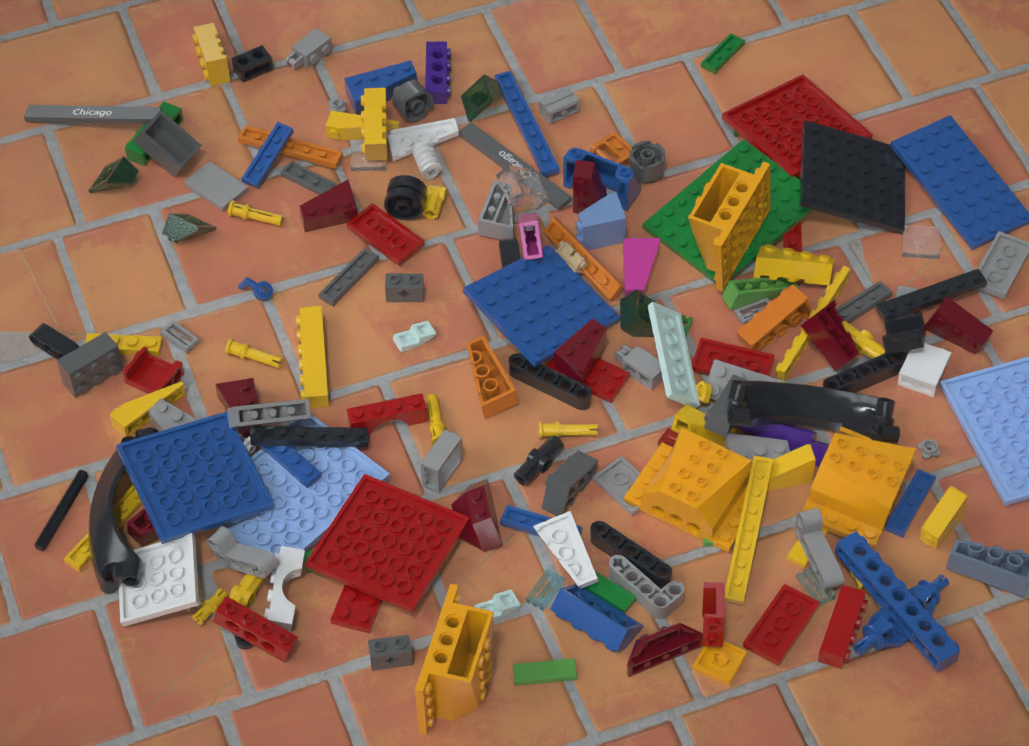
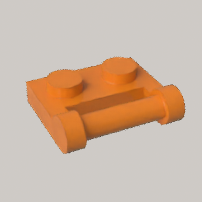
[590,132,632,165]

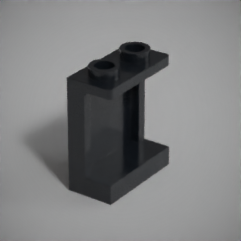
[882,312,926,354]

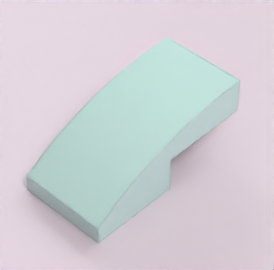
[392,321,437,352]
[474,589,521,621]

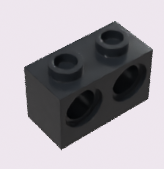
[232,45,274,83]

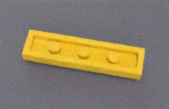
[85,333,163,356]

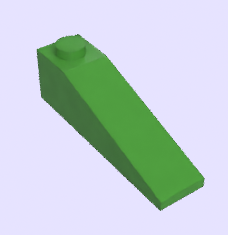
[722,277,799,310]

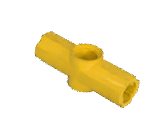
[842,320,886,359]
[229,574,265,608]

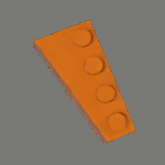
[737,284,811,351]
[466,335,519,419]

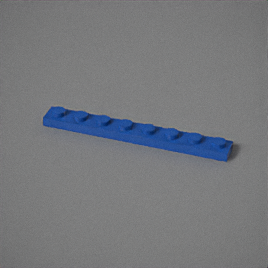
[494,71,559,177]

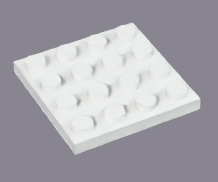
[119,533,199,627]

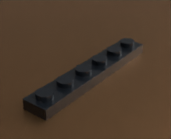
[876,268,987,320]
[249,426,369,447]

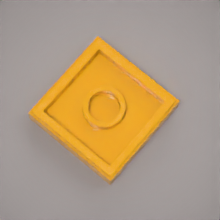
[692,640,748,687]

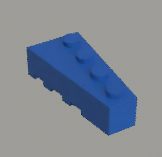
[344,60,417,115]

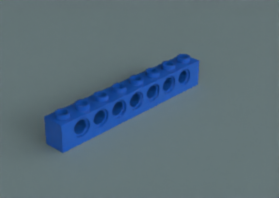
[835,531,960,672]

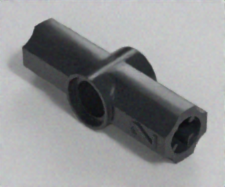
[514,436,564,486]

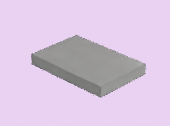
[184,161,248,212]
[592,456,641,517]

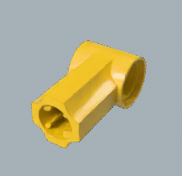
[423,185,448,220]

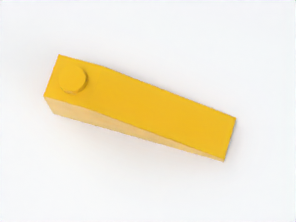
[325,111,400,141]
[109,381,186,437]

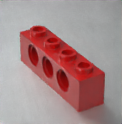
[213,596,298,663]

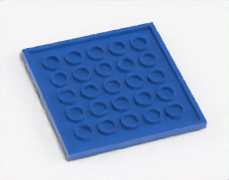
[463,245,621,367]
[116,411,274,544]

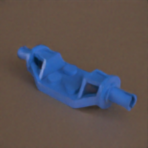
[853,574,949,655]

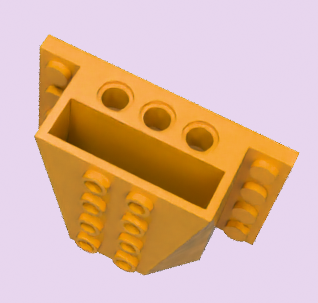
[688,162,770,291]
[802,426,916,550]
[623,427,752,553]
[415,583,494,735]

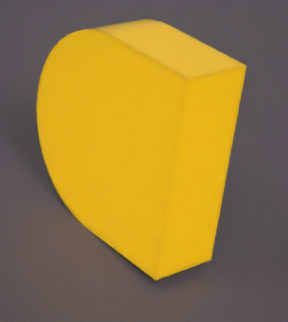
[696,381,712,403]

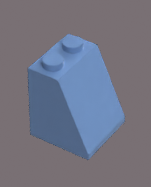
[576,191,626,250]

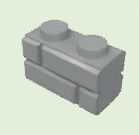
[539,88,580,125]

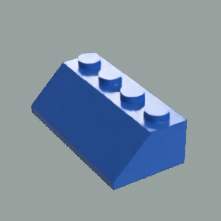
[550,585,644,652]

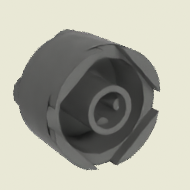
[392,80,433,122]
[629,141,666,184]

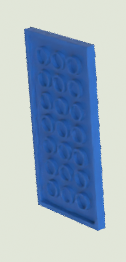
[890,115,1029,250]

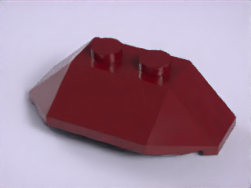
[451,479,503,552]
[627,623,703,677]

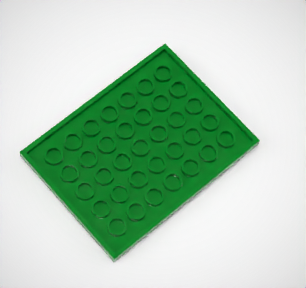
[642,140,813,284]

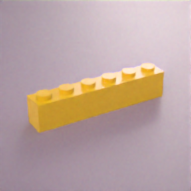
[296,306,329,409]

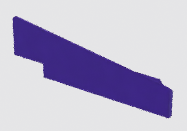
[738,424,830,467]

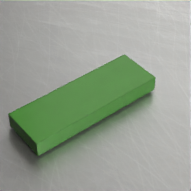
[512,658,577,686]

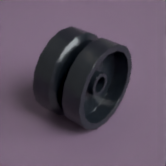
[384,175,427,221]

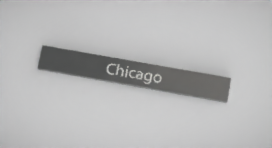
[24,105,162,124]
[459,122,572,210]

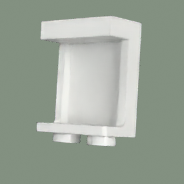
[897,343,951,397]

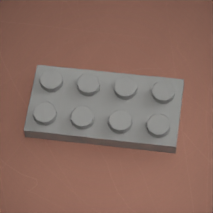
[978,231,1029,299]
[707,359,789,400]

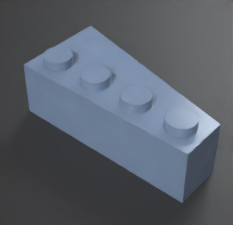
[946,539,1029,597]

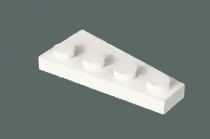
[387,118,459,161]
[533,511,599,589]

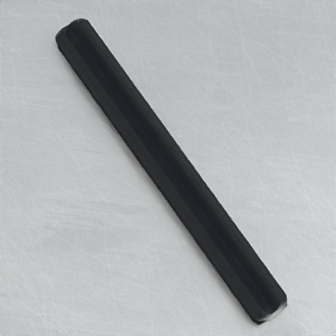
[34,470,88,551]

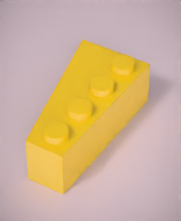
[192,23,230,87]
[361,88,387,160]
[753,244,835,285]

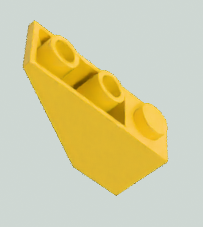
[671,404,737,445]

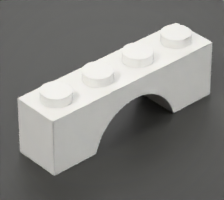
[264,546,305,632]

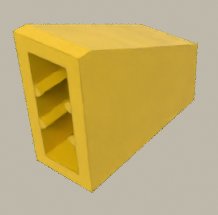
[767,444,816,491]
[919,486,968,550]

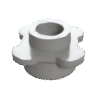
[328,99,346,112]
[918,439,941,459]

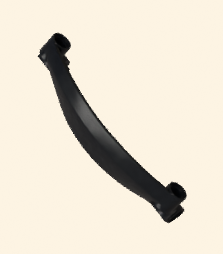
[727,380,900,443]
[89,427,159,594]

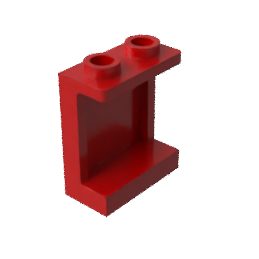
[123,346,184,394]
[702,582,725,647]

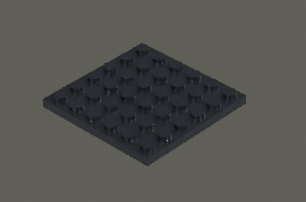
[799,120,905,234]

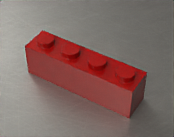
[818,585,868,669]

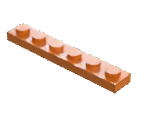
[237,125,343,169]
[543,217,624,301]

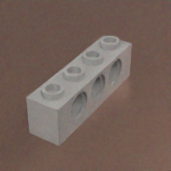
[227,399,311,428]

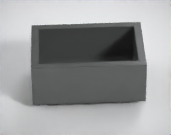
[133,110,202,177]
[57,332,123,398]

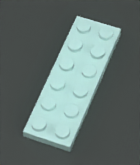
[648,302,700,409]

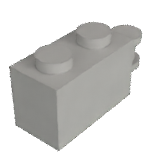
[285,28,332,70]
[614,345,663,391]

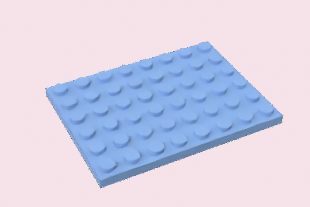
[939,357,1029,506]
[216,414,390,571]

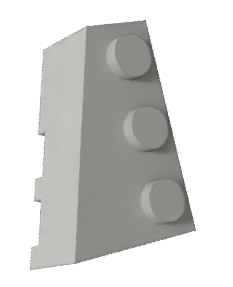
[478,181,513,240]
[148,398,197,432]
[724,433,790,466]

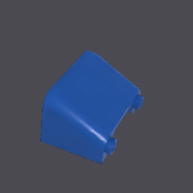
[563,148,641,212]

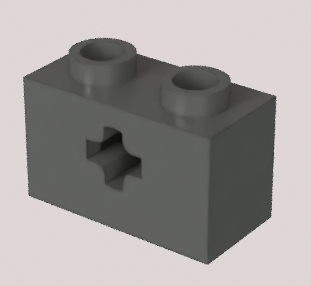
[385,273,424,302]
[368,635,413,671]

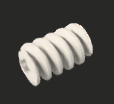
[411,142,442,181]

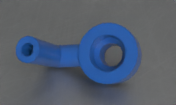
[238,277,273,301]

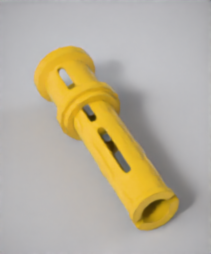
[228,200,284,227]
[225,338,283,369]
[426,394,447,446]
[539,421,598,439]

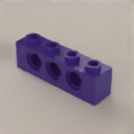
[425,41,451,104]

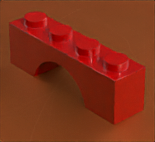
[347,393,428,434]

